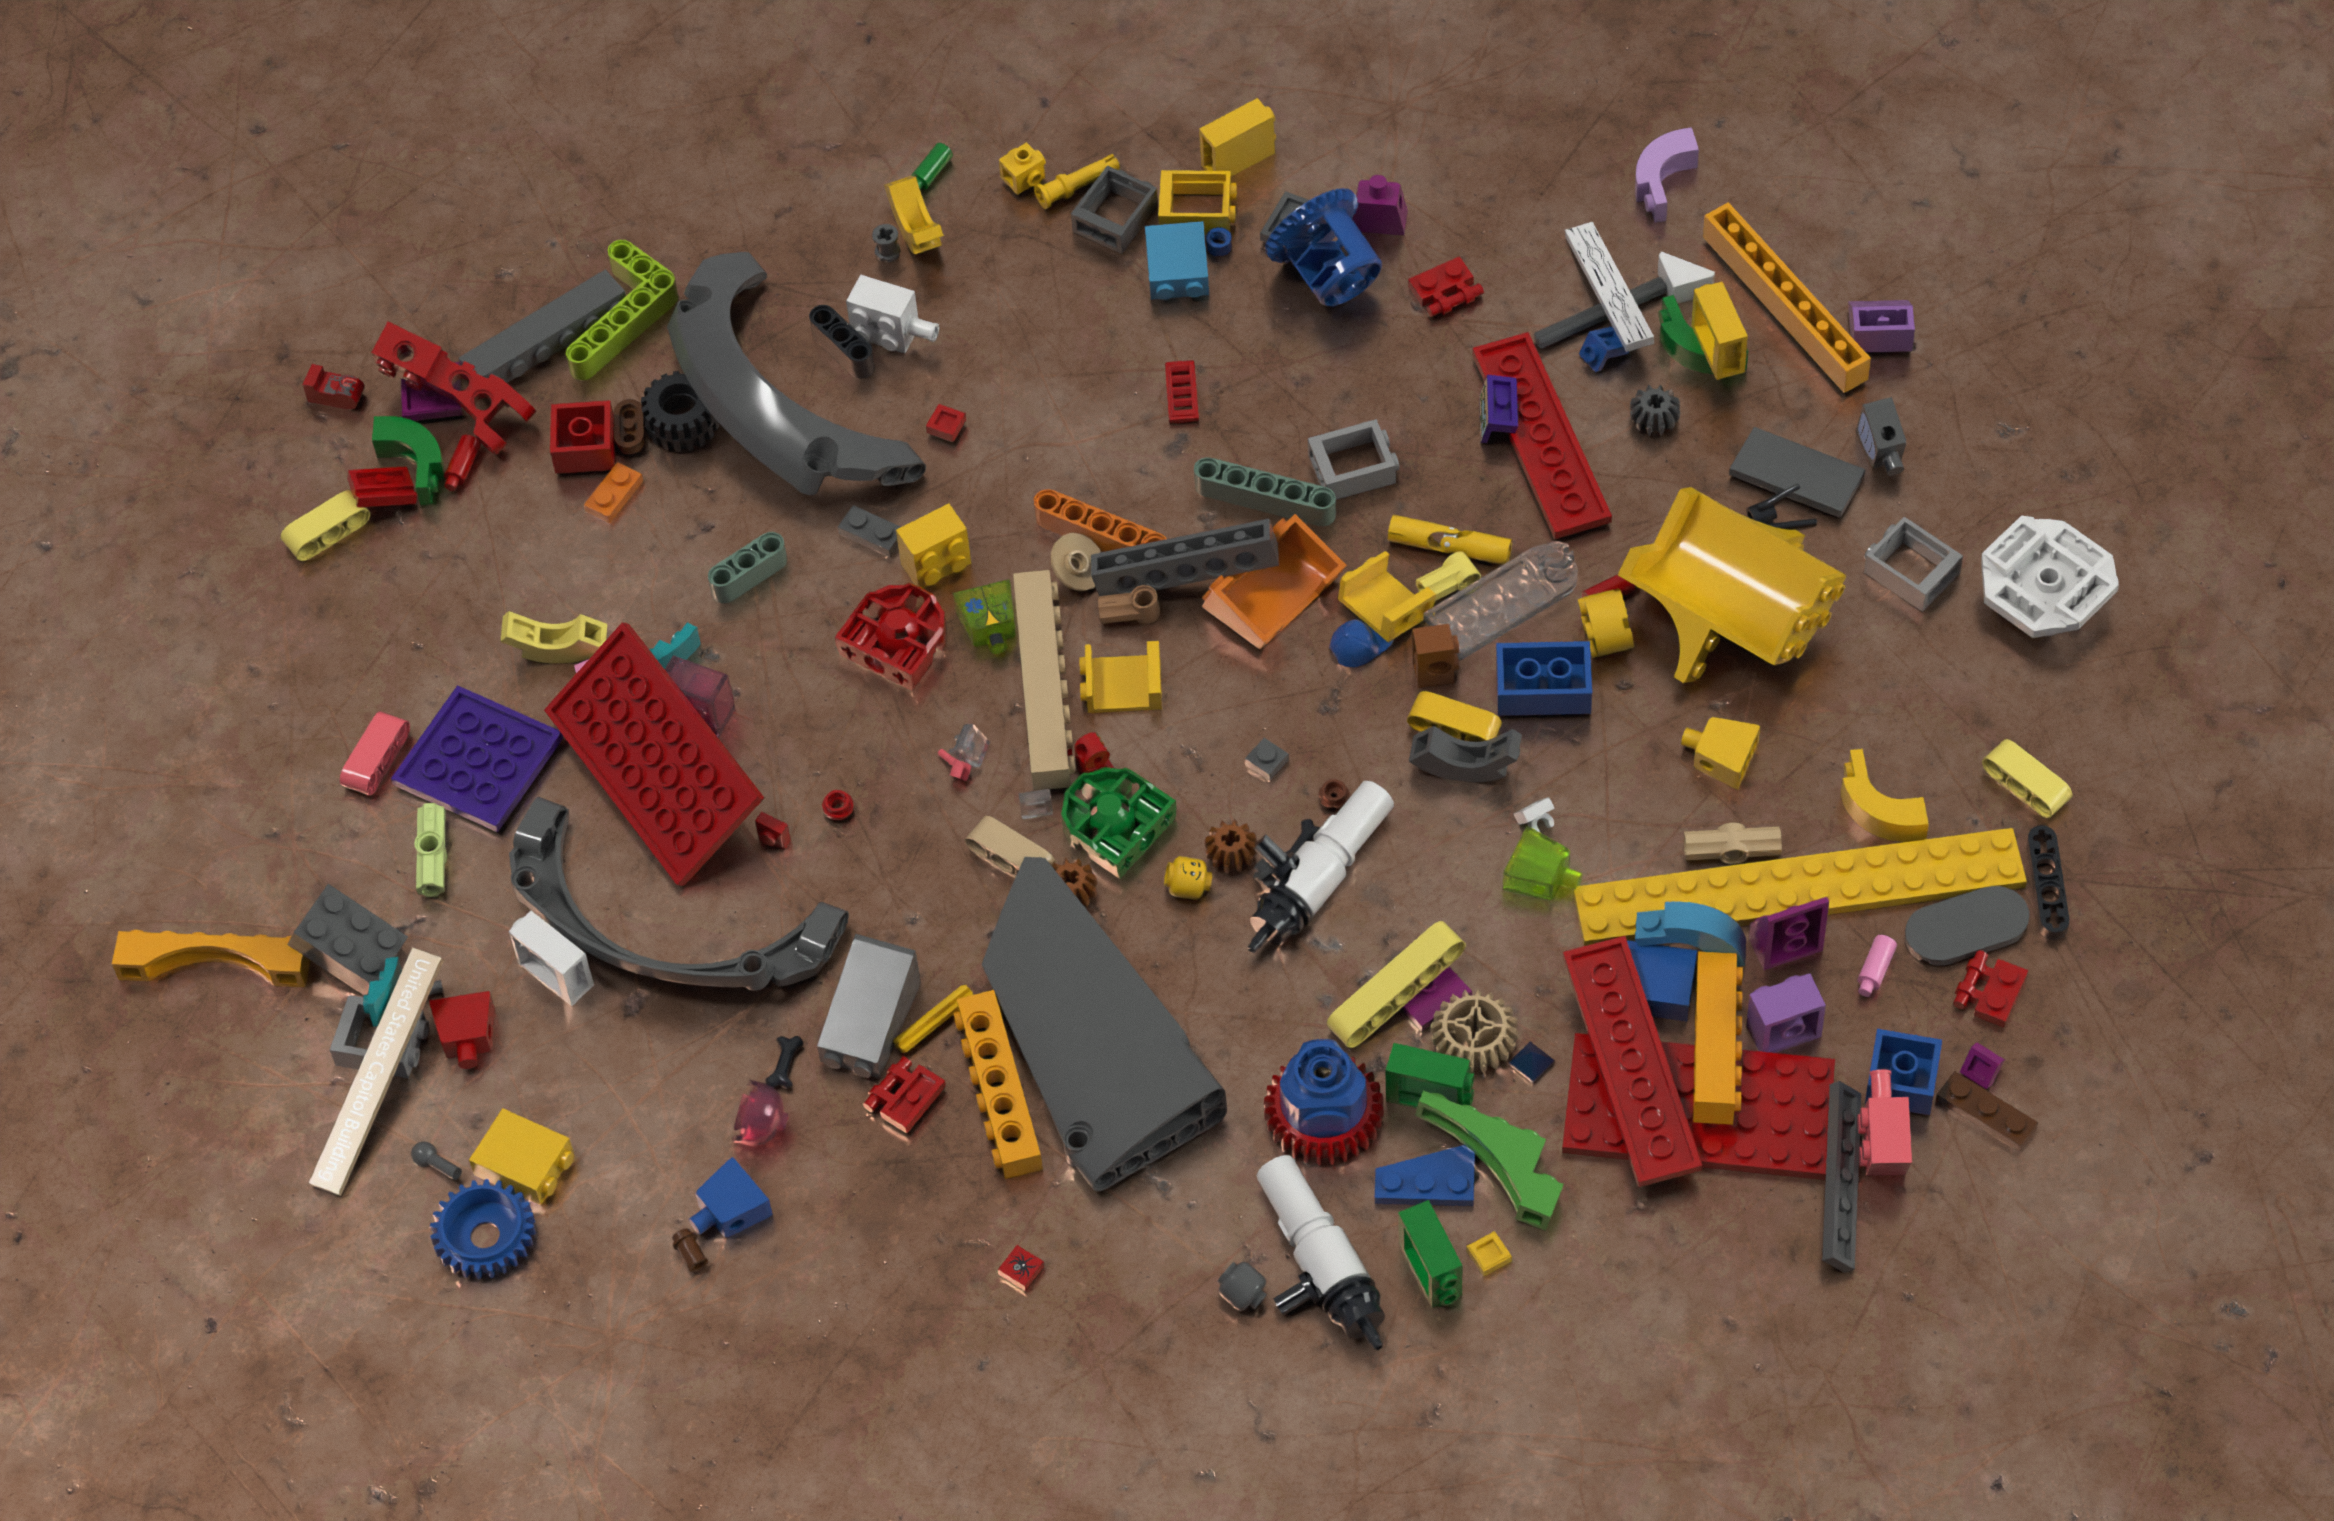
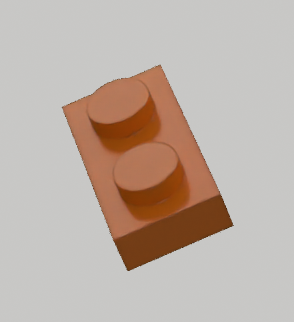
[584,462,644,524]

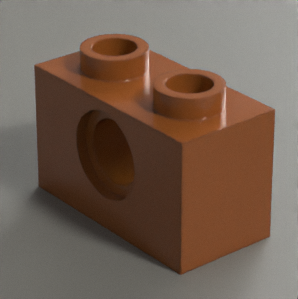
[1412,624,1459,688]

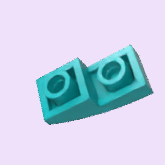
[649,622,701,673]
[363,957,402,1027]

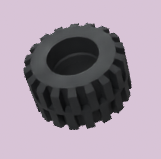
[641,371,719,452]

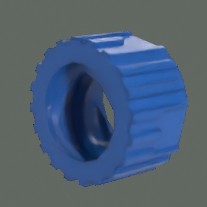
[1206,227,1232,256]

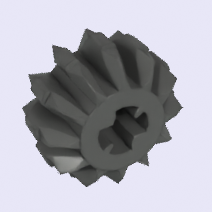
[1630,385,1680,436]

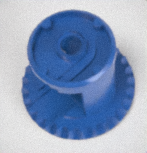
[1265,188,1382,306]

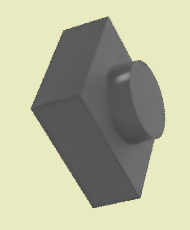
[1245,738,1289,781]

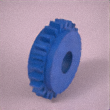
[430,1179,536,1279]

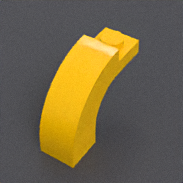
[884,176,944,254]
[1840,749,1929,842]

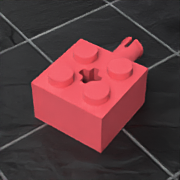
[1857,1069,1912,1176]

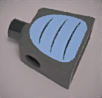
[1856,397,1906,476]

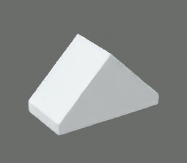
[1658,252,1715,304]

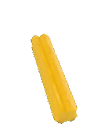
[893,985,974,1053]

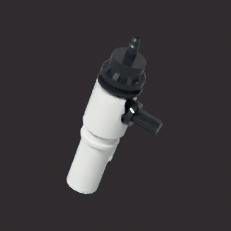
[1247,781,1394,953]
[1256,1155,1385,1350]

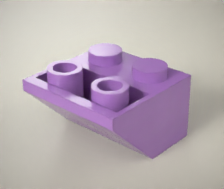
[1848,300,1915,352]

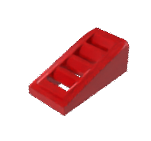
[1165,360,1199,424]

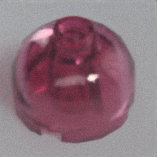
[732,1079,788,1147]

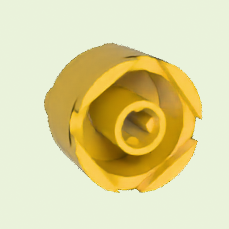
[1577,589,1634,658]

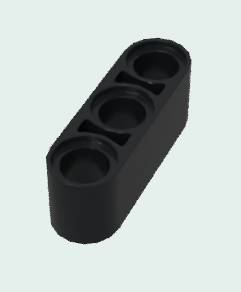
[809,305,875,379]

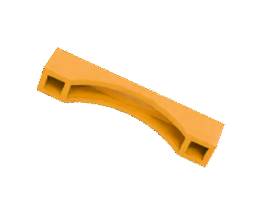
[112,930,310,987]

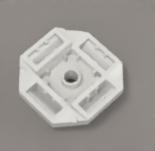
[1981,516,2119,638]

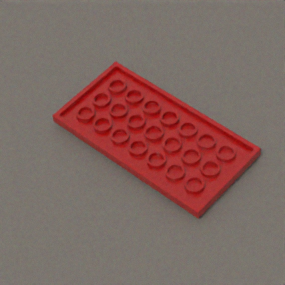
[544,622,764,886]
[1562,1033,1835,1180]

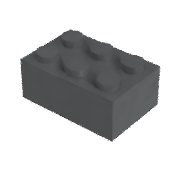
[287,884,408,995]

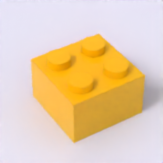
[896,503,971,588]

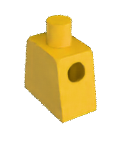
[1681,717,1760,789]

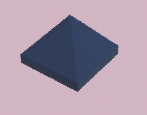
[1509,1041,1555,1083]

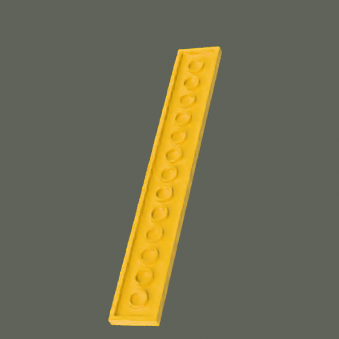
[1573,828,2027,946]

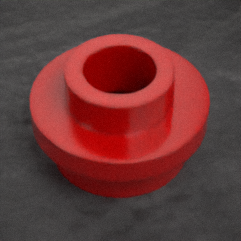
[822,790,854,820]

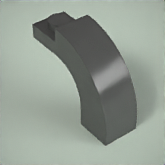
[1409,726,1522,782]

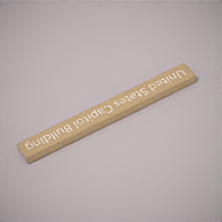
[309,947,444,1196]

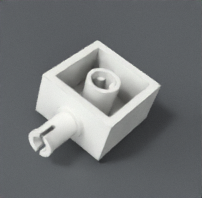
[846,275,940,353]

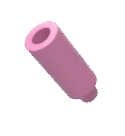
[1857,935,1897,997]

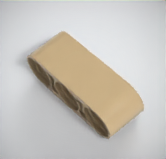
[965,816,1056,878]

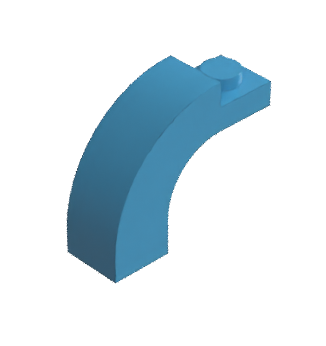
[1635,901,1746,966]

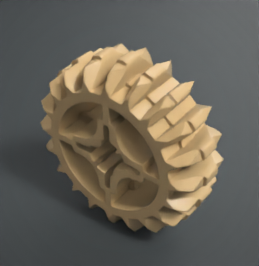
[1431,989,1518,1073]

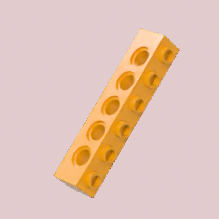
[953,990,1043,1179]

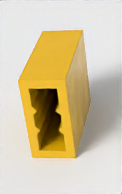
[1199,98,1276,176]
[469,1108,574,1205]

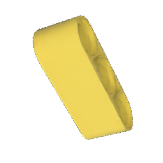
[281,490,370,561]
[1982,739,2073,818]

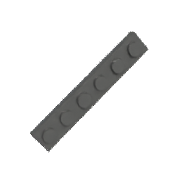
[1822,1081,1861,1273]

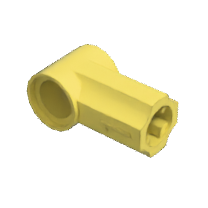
[1416,551,1482,601]

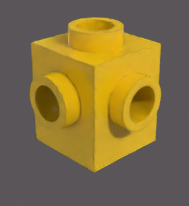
[998,142,1046,195]

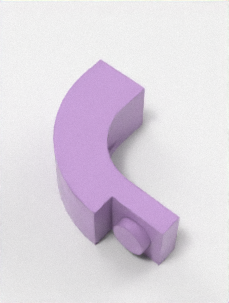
[1635,127,1699,223]

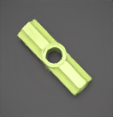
[414,803,448,898]

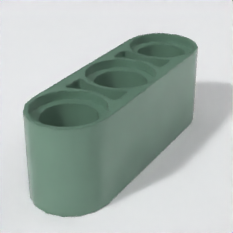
[708,532,787,604]

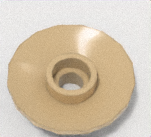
[1051,533,1101,591]

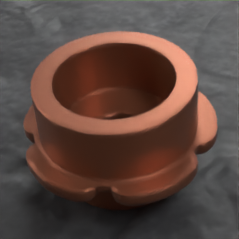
[1319,779,1350,809]

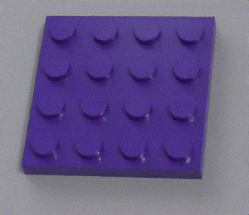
[391,685,563,832]

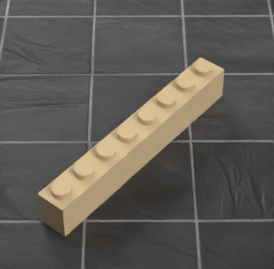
[1013,570,1076,791]

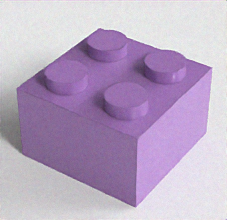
[1746,973,1826,1053]

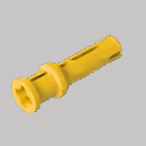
[1034,154,1120,209]

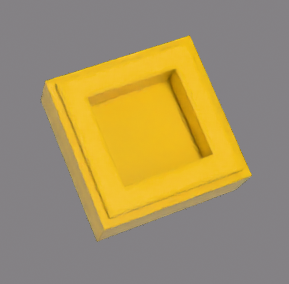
[1466,1231,1512,1277]

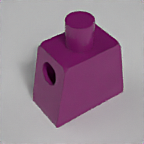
[1352,175,1408,236]

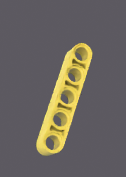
[1327,921,1466,1048]

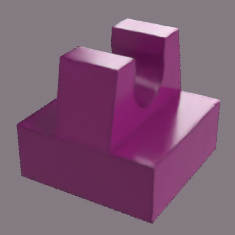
[1960,1042,2005,1089]

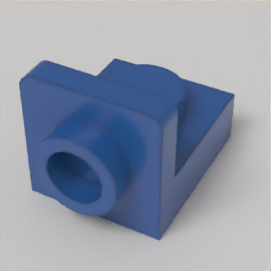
[1579,326,1629,372]

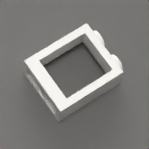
[509,911,594,1006]

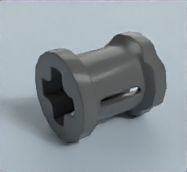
[872,224,901,262]

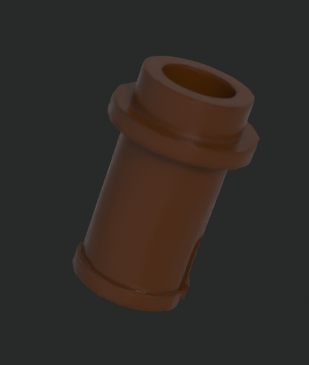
[672,1228,708,1272]

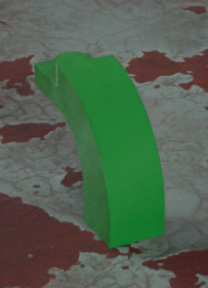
[1658,295,1749,374]
[372,416,446,505]

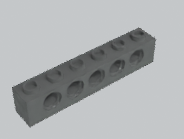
[1091,519,1279,596]

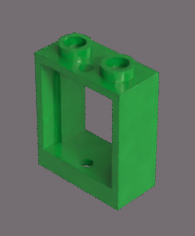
[1385,1043,1475,1109]
[1398,1200,1463,1308]

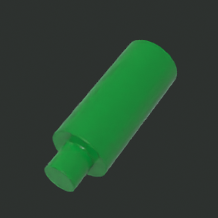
[911,143,953,190]

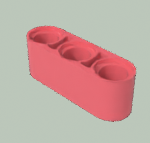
[340,711,410,796]

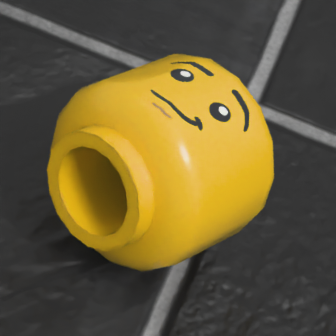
[1164,856,1212,900]

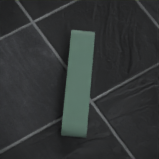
[1194,457,1336,526]

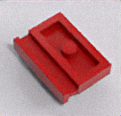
[347,466,417,507]

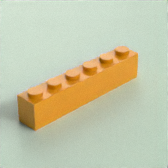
[1693,951,1743,1125]

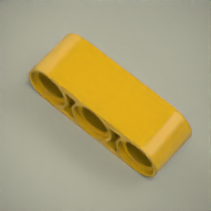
[1407,691,1502,742]

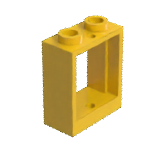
[1158,170,1237,235]
[1691,281,1748,380]

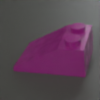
[1749,897,1829,970]

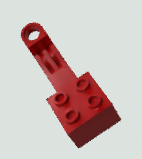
[371,321,537,455]

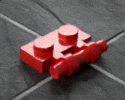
[1408,256,1484,317]
[1953,950,2028,1028]
[863,1056,946,1133]

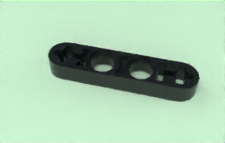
[2027,825,2070,940]

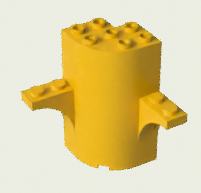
[1618,487,1847,683]

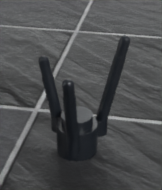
[1746,484,1817,529]

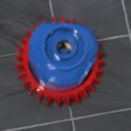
[1264,1039,1384,1166]

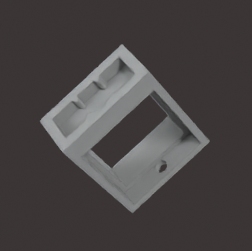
[1308,419,1399,500]
[1864,517,1963,612]
[330,995,429,1078]

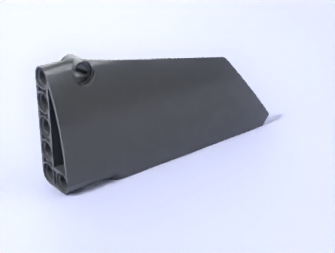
[982,857,1227,1192]

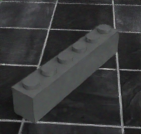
[458,269,626,383]

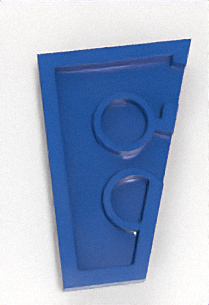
[1375,1145,1475,1206]

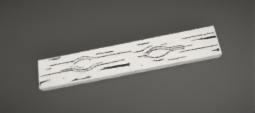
[1565,222,1654,352]

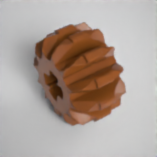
[1204,819,1258,874]
[1052,857,1098,908]

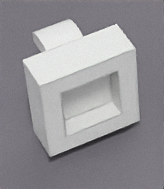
[1514,797,1554,835]

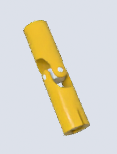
[1387,515,1513,566]

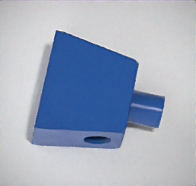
[688,1157,773,1237]

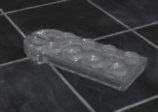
[1423,541,1578,661]

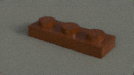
[1936,1071,2038,1152]

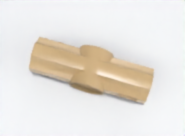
[1684,822,1782,864]

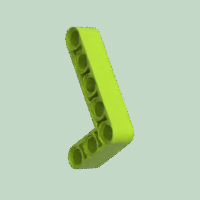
[566,240,679,380]

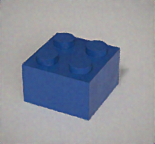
[1865,1029,1942,1115]

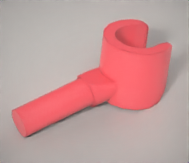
[938,749,972,781]

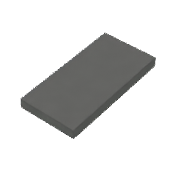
[1729,427,1866,518]

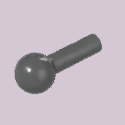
[411,1141,462,1180]

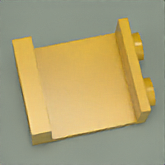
[1338,551,1436,642]
[1079,641,1162,713]

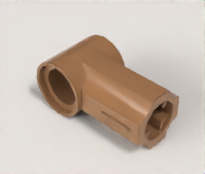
[1098,585,1161,624]

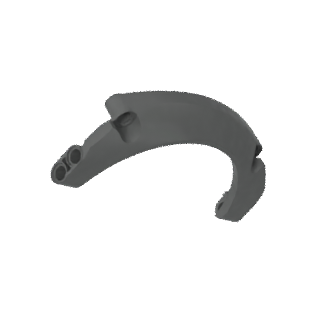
[667,252,926,495]
[509,797,849,991]

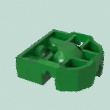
[1061,767,1177,879]

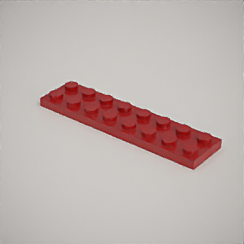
[1472,332,1612,539]
[1563,936,1702,1187]

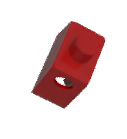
[429,991,495,1069]

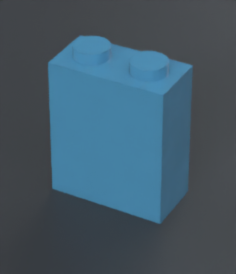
[1145,221,1209,300]

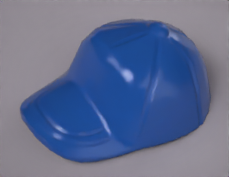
[1329,619,1393,668]

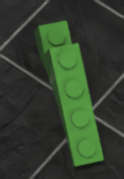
[1415,1090,1564,1231]

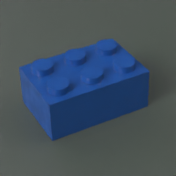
[1496,641,1592,716]

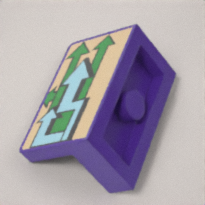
[1479,375,1518,444]

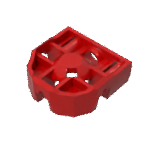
[835,583,947,691]

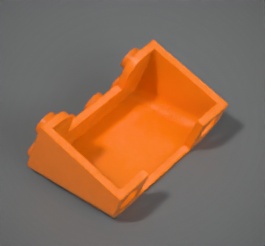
[1202,514,1347,650]

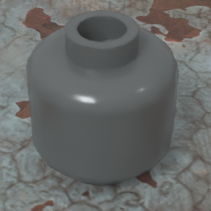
[1217,1262,1267,1311]

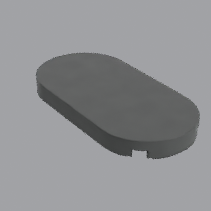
[1904,886,2030,966]

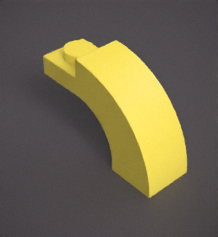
[501,611,607,664]

